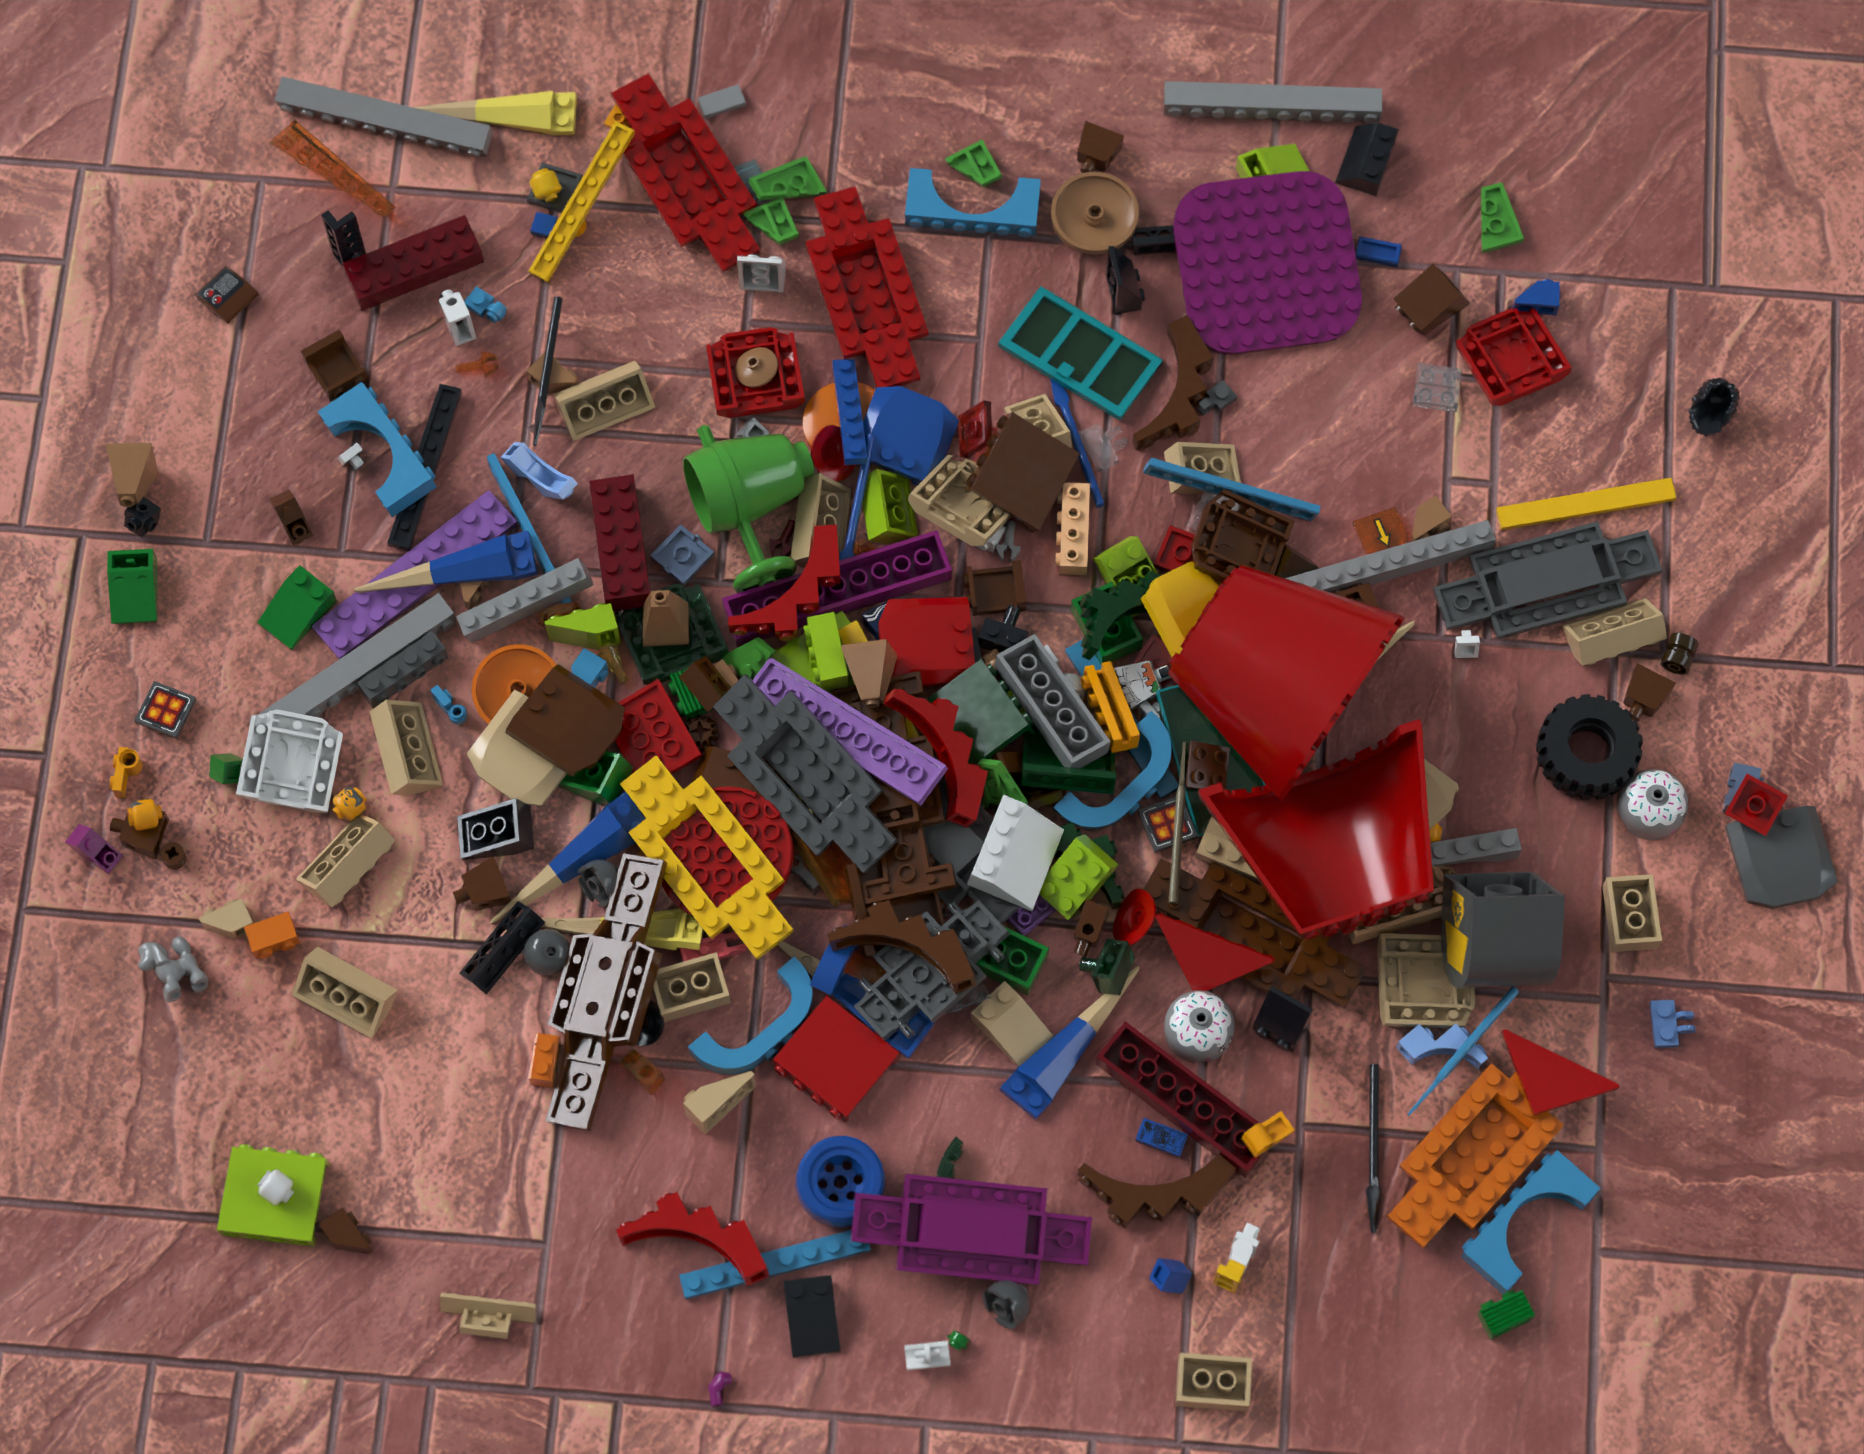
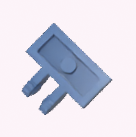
[1649,1000,1696,1048]

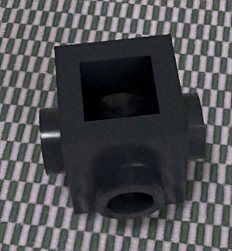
[124,497,161,538]

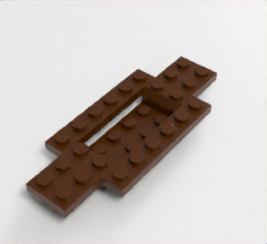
[1143,858,1367,1009]

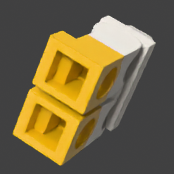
[1213,1223,1260,1293]

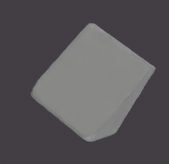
[735,418,770,438]

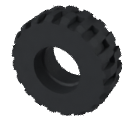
[1536,694,1643,800]

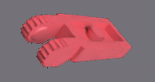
[679,932,748,962]

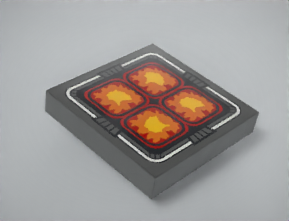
[134,681,197,739]
[1138,797,1198,853]

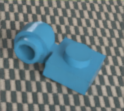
[464,286,507,323]
[430,685,467,725]

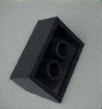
[1335,123,1399,196]

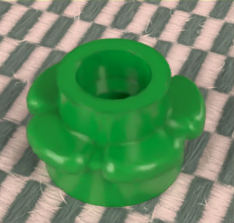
[947,1330,970,1351]

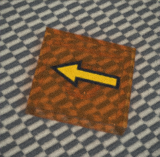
[1353,507,1410,555]

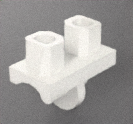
[905,1341,950,1371]

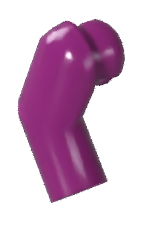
[708,1371,732,1407]

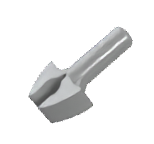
[996,521,1021,563]

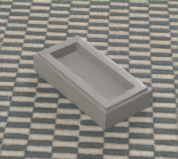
[698,84,746,119]

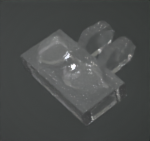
[1079,423,1129,472]

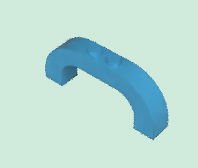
[1053,711,1172,830]
[688,956,813,1075]

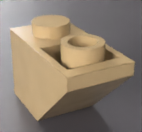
[199,899,253,939]

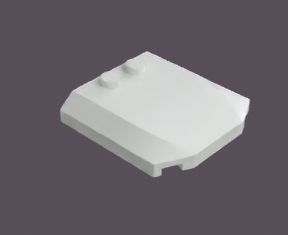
[236,709,343,813]

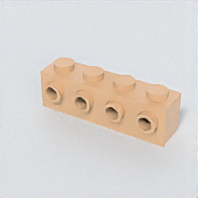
[1055,483,1090,575]

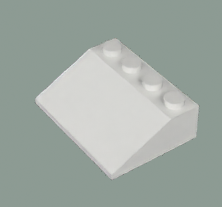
[967,795,1064,911]

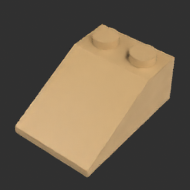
[1004,394,1072,448]
[1164,442,1241,494]
[971,981,1054,1067]
[683,1071,756,1134]

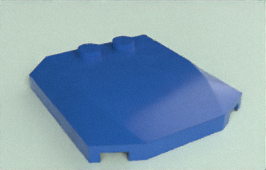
[863,386,959,486]

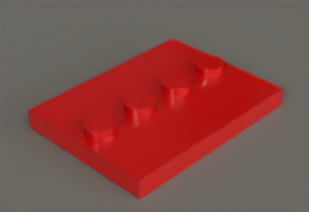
[615,679,703,775]

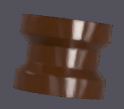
[160,842,186,870]

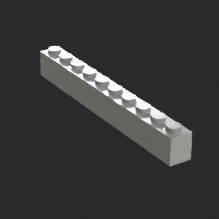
[275,76,493,157]
[1163,81,1382,123]
[1285,520,1496,592]
[249,593,456,721]

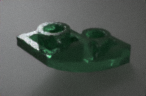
[936,1136,964,1179]

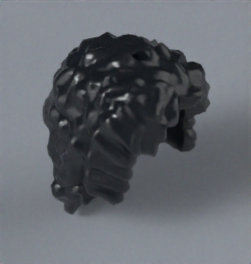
[1689,377,1740,437]

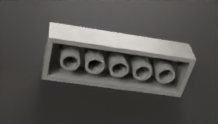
[995,634,1111,769]

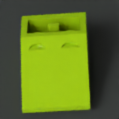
[1236,144,1309,178]
[1092,536,1158,618]
[544,603,621,650]

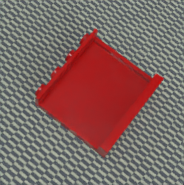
[773,995,900,1123]

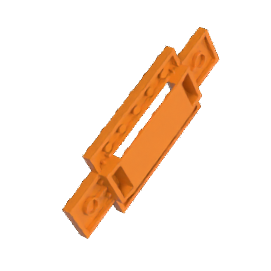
[1386,1045,1564,1249]

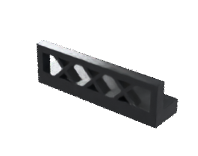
[321,210,366,267]
[1132,225,1176,255]
[459,901,545,995]

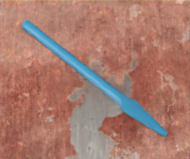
[1407,986,1519,1116]

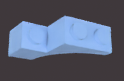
[500,442,578,499]
[1396,1024,1488,1070]

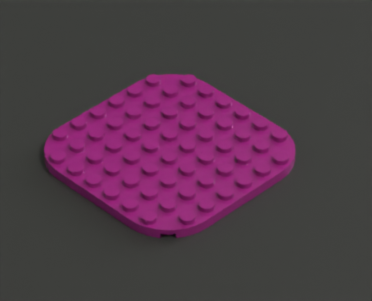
[1173,171,1362,355]

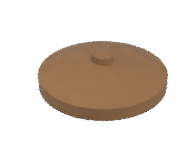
[1051,172,1139,255]

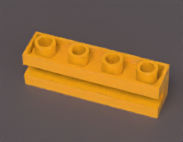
[1081,661,1140,753]

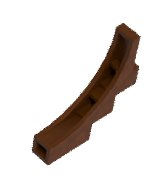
[1132,315,1213,450]
[827,900,977,994]
[1077,1154,1237,1228]

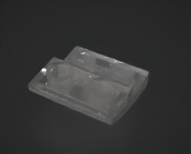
[1412,363,1462,412]

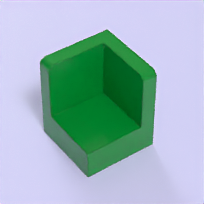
[209,753,243,784]

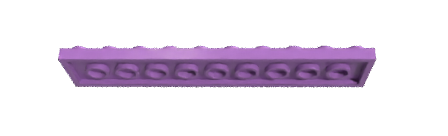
[312,490,518,659]
[753,657,948,806]

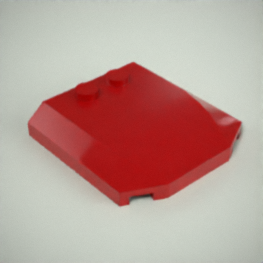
[1456,309,1572,406]
[706,327,805,418]
[878,597,975,687]

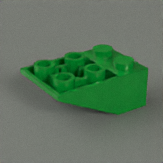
[107,549,157,624]

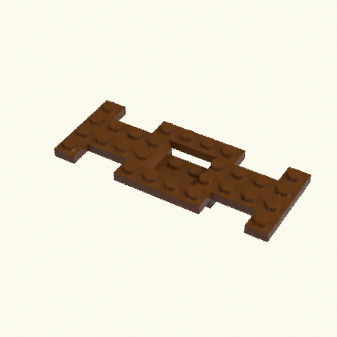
[830,671,957,907]

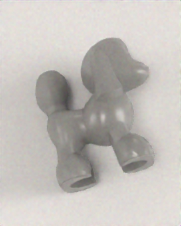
[138,936,208,1003]

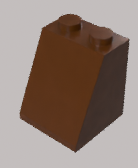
[1393,263,1470,335]

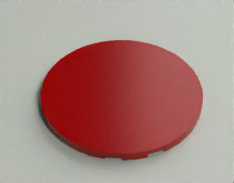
[662,786,794,917]

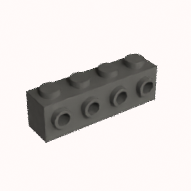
[357,631,448,709]

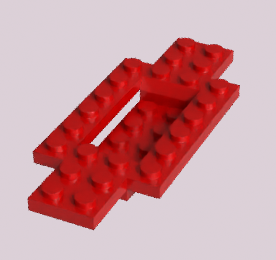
[611,73,760,273]
[805,186,929,387]

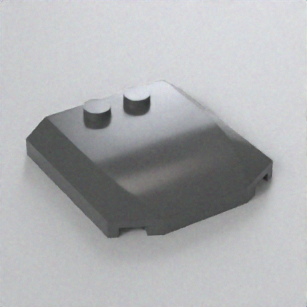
[1725,806,1838,909]

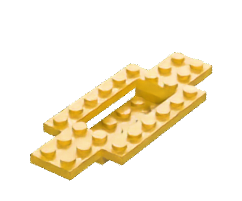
[620,756,794,960]

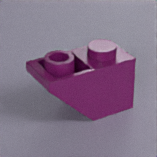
[65,824,123,874]

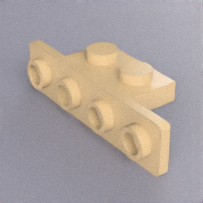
[440,1293,536,1339]

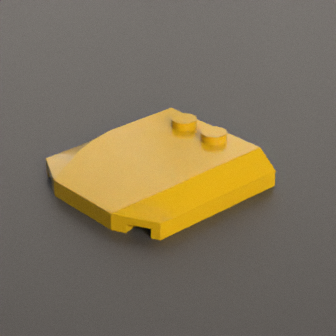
[1141,562,1223,657]

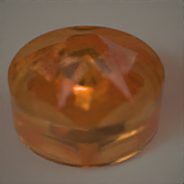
[853,539,876,556]

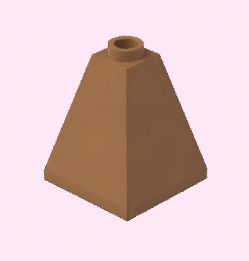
[106,443,158,507]
[643,590,689,647]
[841,639,897,708]

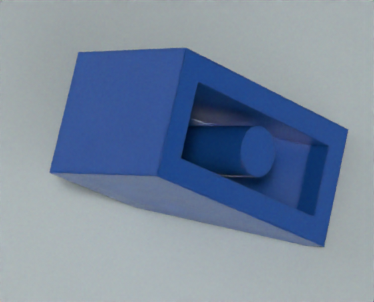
[1512,279,1560,315]

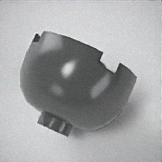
[578,859,619,907]
[523,929,570,976]
[982,1280,1030,1329]

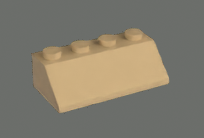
[553,361,655,441]
[791,473,852,568]
[1562,598,1667,666]
[370,700,443,796]
[296,814,396,908]
[1195,816,1263,886]
[292,947,397,1038]

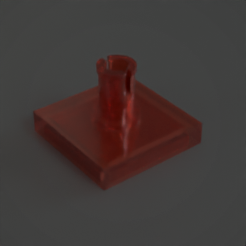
[958,400,998,459]

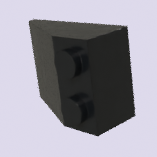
[1106,246,1145,315]
[457,798,534,860]
[1252,986,1313,1052]
[783,1275,840,1358]

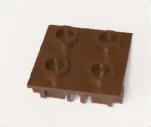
[1184,741,1230,790]

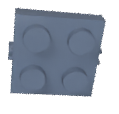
[650,524,714,586]

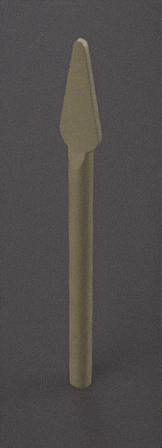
[1169,742,1186,904]

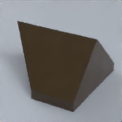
[1275,544,1319,578]

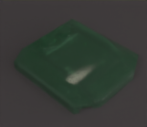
[615,584,729,685]

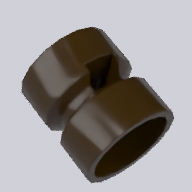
[1660,633,1699,675]

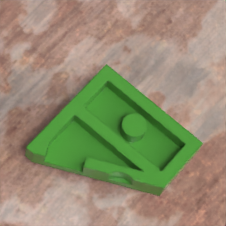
[945,139,1003,188]
[744,197,799,245]
[720,637,775,680]
[977,758,1028,805]

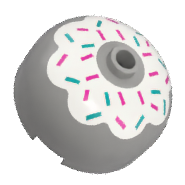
[1617,769,1689,840]
[1164,990,1235,1063]

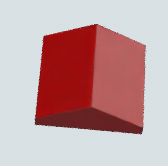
[1724,773,1788,836]

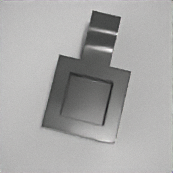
[1198,380,1237,416]
[791,854,821,896]

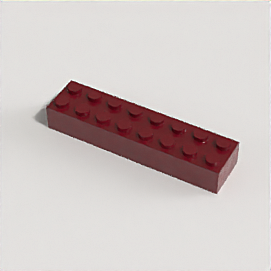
[1095,1021,1268,1178]

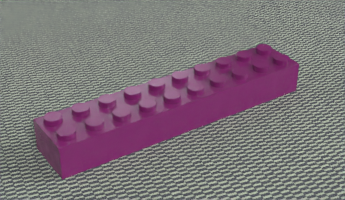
[722,530,952,648]

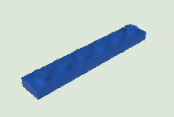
[832,359,868,465]

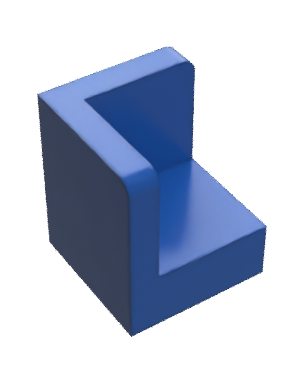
[1149,1258,1192,1294]

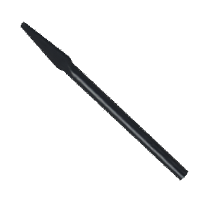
[533,297,563,446]
[1366,1064,1382,1234]

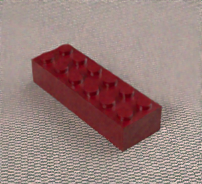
[342,215,484,311]
[589,474,651,611]

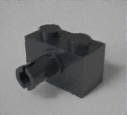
[978,605,1029,653]

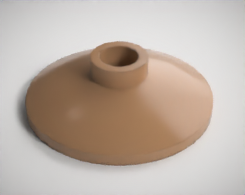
[735,347,778,388]

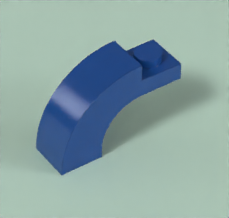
[810,925,860,995]

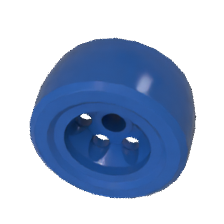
[795,1136,885,1228]

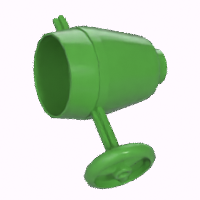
[683,425,814,593]

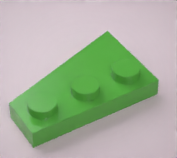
[749,156,827,200]
[1480,182,1524,254]

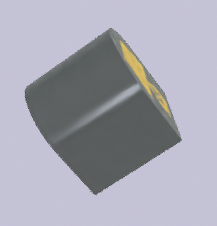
[1441,871,1565,988]

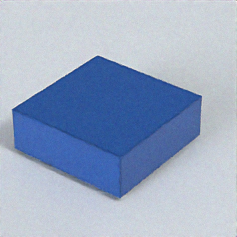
[530,212,558,238]

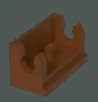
[679,656,731,712]

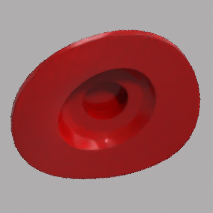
[811,425,855,481]
[1113,888,1156,946]

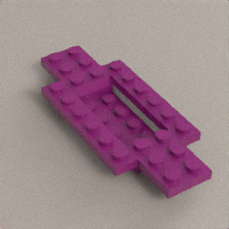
[851,1174,1092,1285]

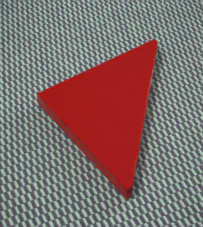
[1155,913,1275,991]
[1501,1029,1620,1116]

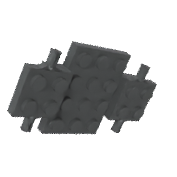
[854,900,1009,1041]

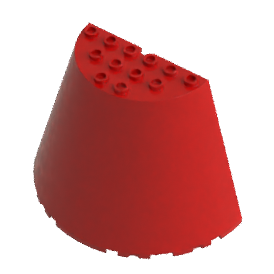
[1168,565,1405,801]
[1198,719,1434,940]

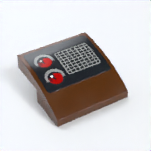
[195,266,259,324]

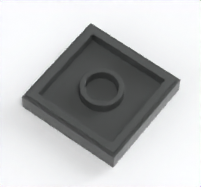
[527,163,583,213]

